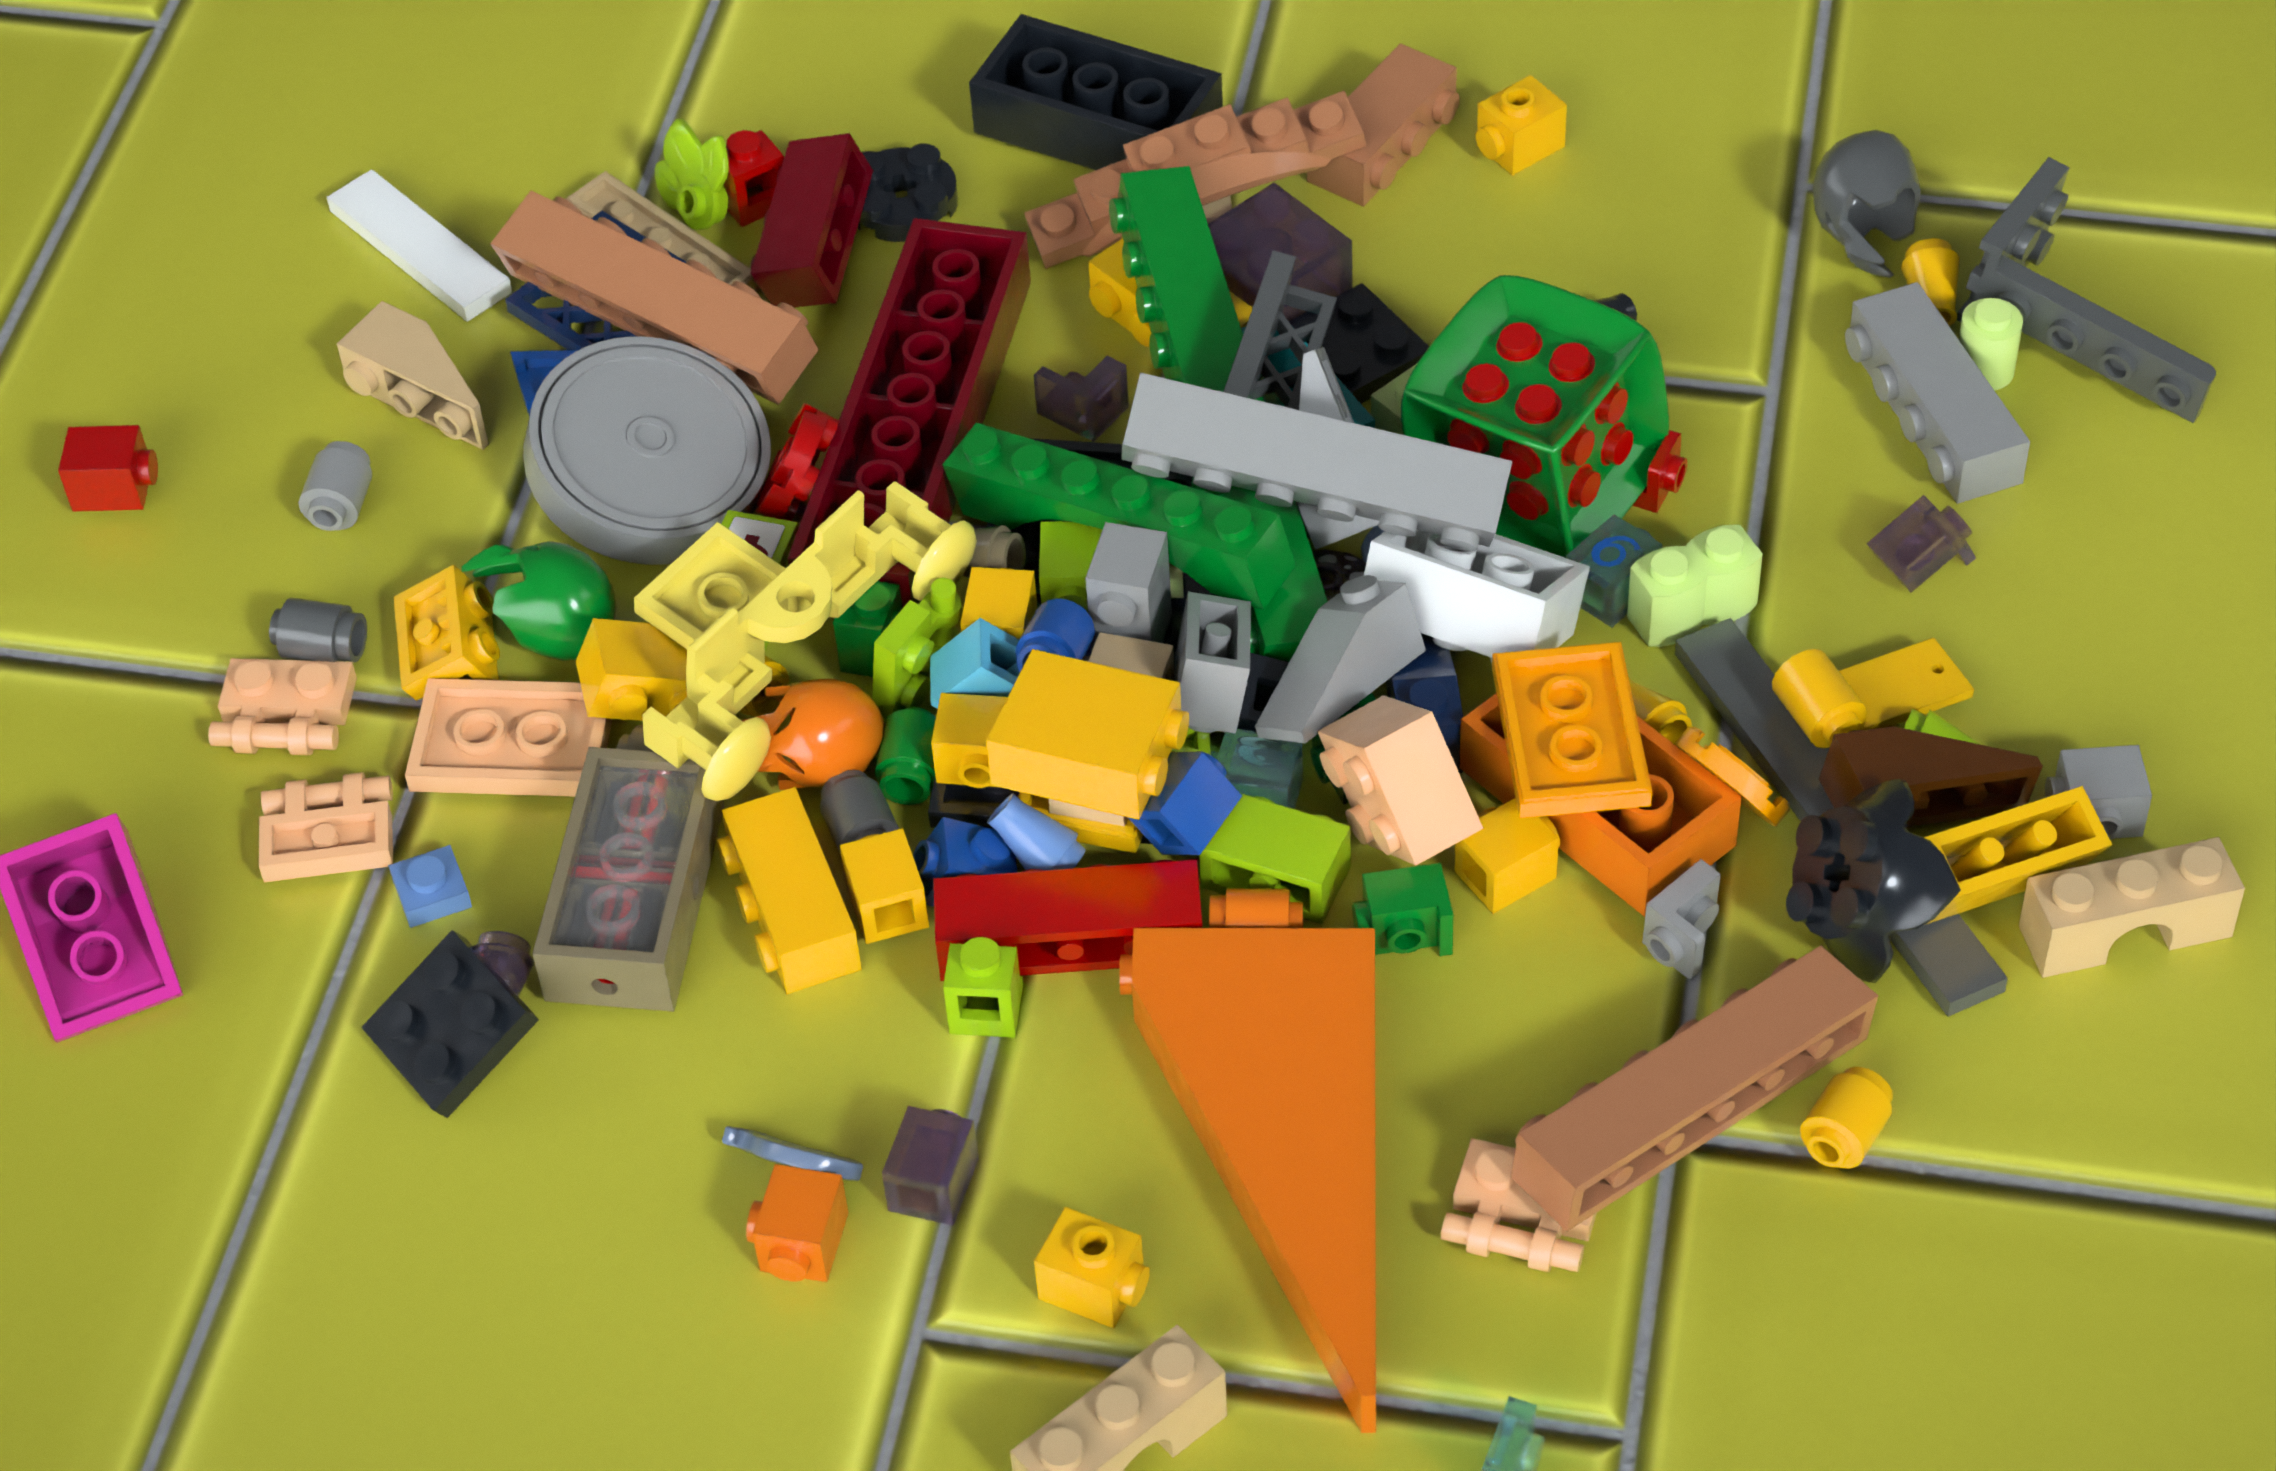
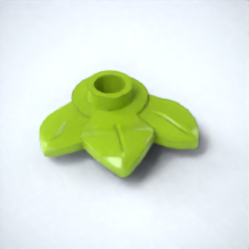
[655,119,729,230]

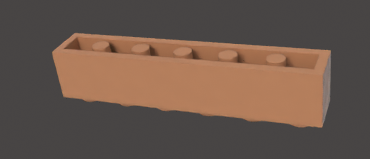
[490,191,819,405]
[1511,945,1878,1232]

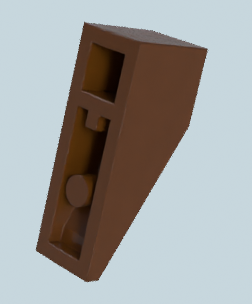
[1819,726,2043,828]

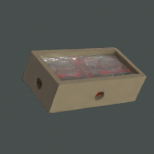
[532,747,725,1012]

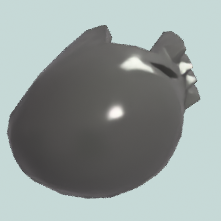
[1813,130,1921,278]

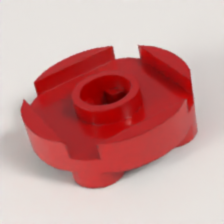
[755,403,839,521]

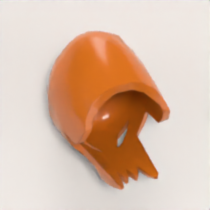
[742,679,884,790]

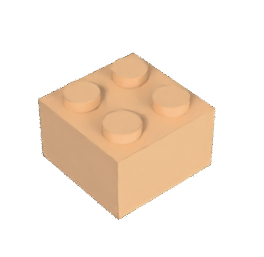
[1317,695,1483,866]

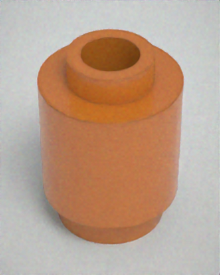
[1209,888,1303,928]

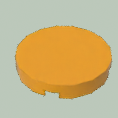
[1674,726,1790,827]

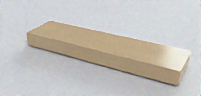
[566,171,761,292]

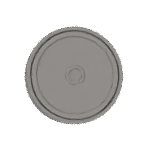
[523,337,771,565]

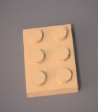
[405,678,613,797]

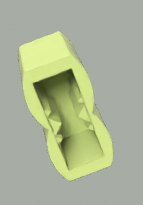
[1627,524,1763,647]

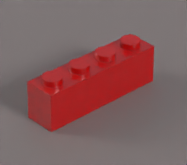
[933,860,1203,981]

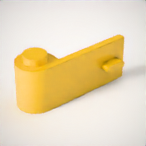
[1772,638,1974,748]

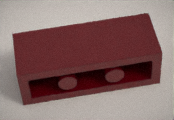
[750,133,873,308]

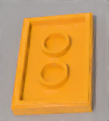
[1492,642,1652,819]

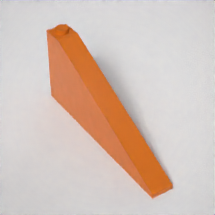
[1119,928,1376,1433]

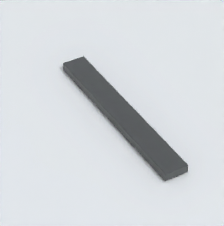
[1675,618,2008,1017]

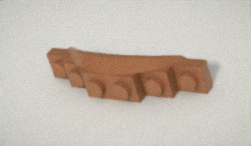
[1024,91,1366,269]

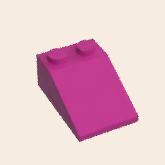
[0,813,184,1043]

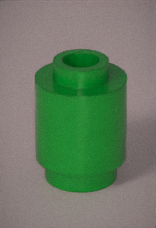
[875,707,936,805]

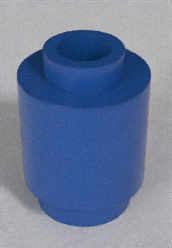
[1015,599,1095,673]

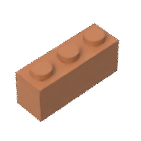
[1307,43,1460,207]

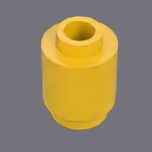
[1800,1067,1893,1169]

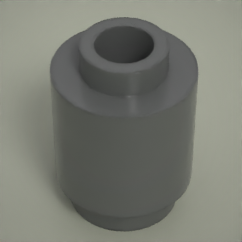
[269,598,367,662]
[820,770,899,858]

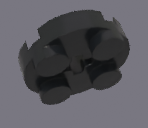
[857,143,958,242]

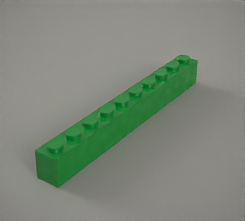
[1109,166,1328,662]

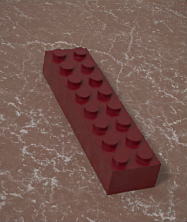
[787,218,1031,607]

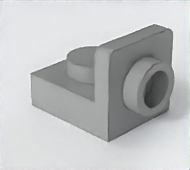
[1642,859,1721,980]

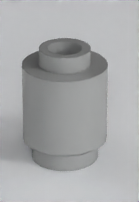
[299,441,372,531]

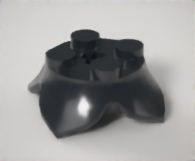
[1786,779,1961,983]

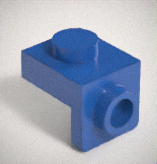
[913,817,1017,906]

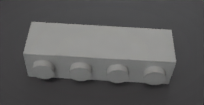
[1845,282,2030,504]

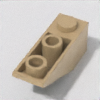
[337,301,489,450]

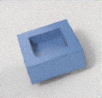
[388,845,472,928]

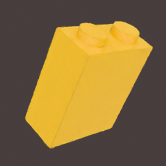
[986,649,1189,820]

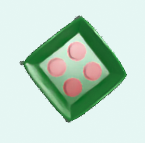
[1401,275,1669,563]

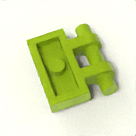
[872,578,961,722]

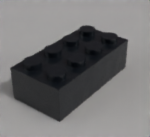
[969,14,1223,170]

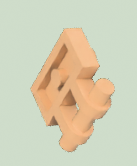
[208,658,357,756]
[259,772,393,882]
[1441,1138,1597,1272]

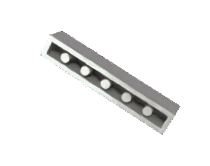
[1121,372,1512,551]

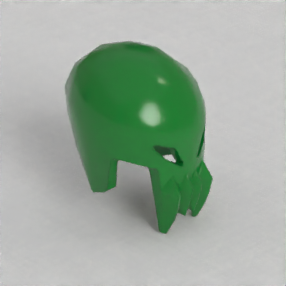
[462,541,617,661]

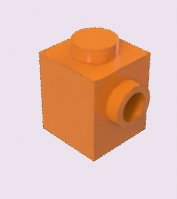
[746,1164,849,1282]

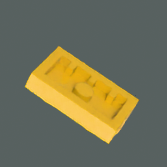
[394,564,500,701]

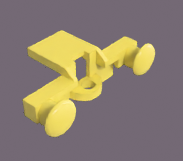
[634,481,977,801]

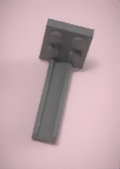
[1957,157,2216,423]

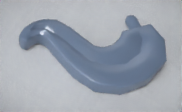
[722,1126,863,1181]

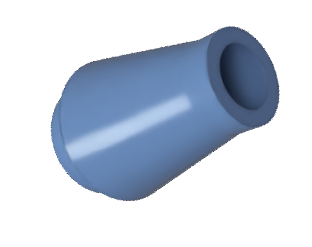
[987,793,1086,870]

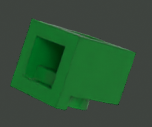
[833,581,903,677]
[1352,863,1454,956]

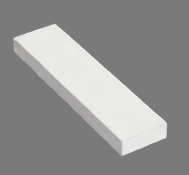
[327,169,512,322]

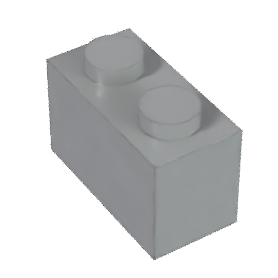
[1085,522,1172,652]
[1174,591,1251,734]

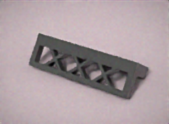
[1223,250,1337,410]

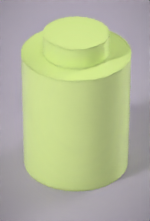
[1959,298,2023,391]

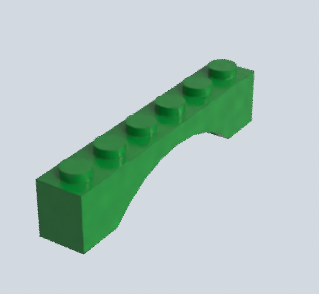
[942,423,1296,610]

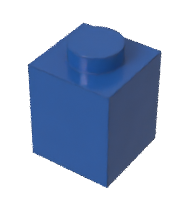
[1128,751,1242,855]

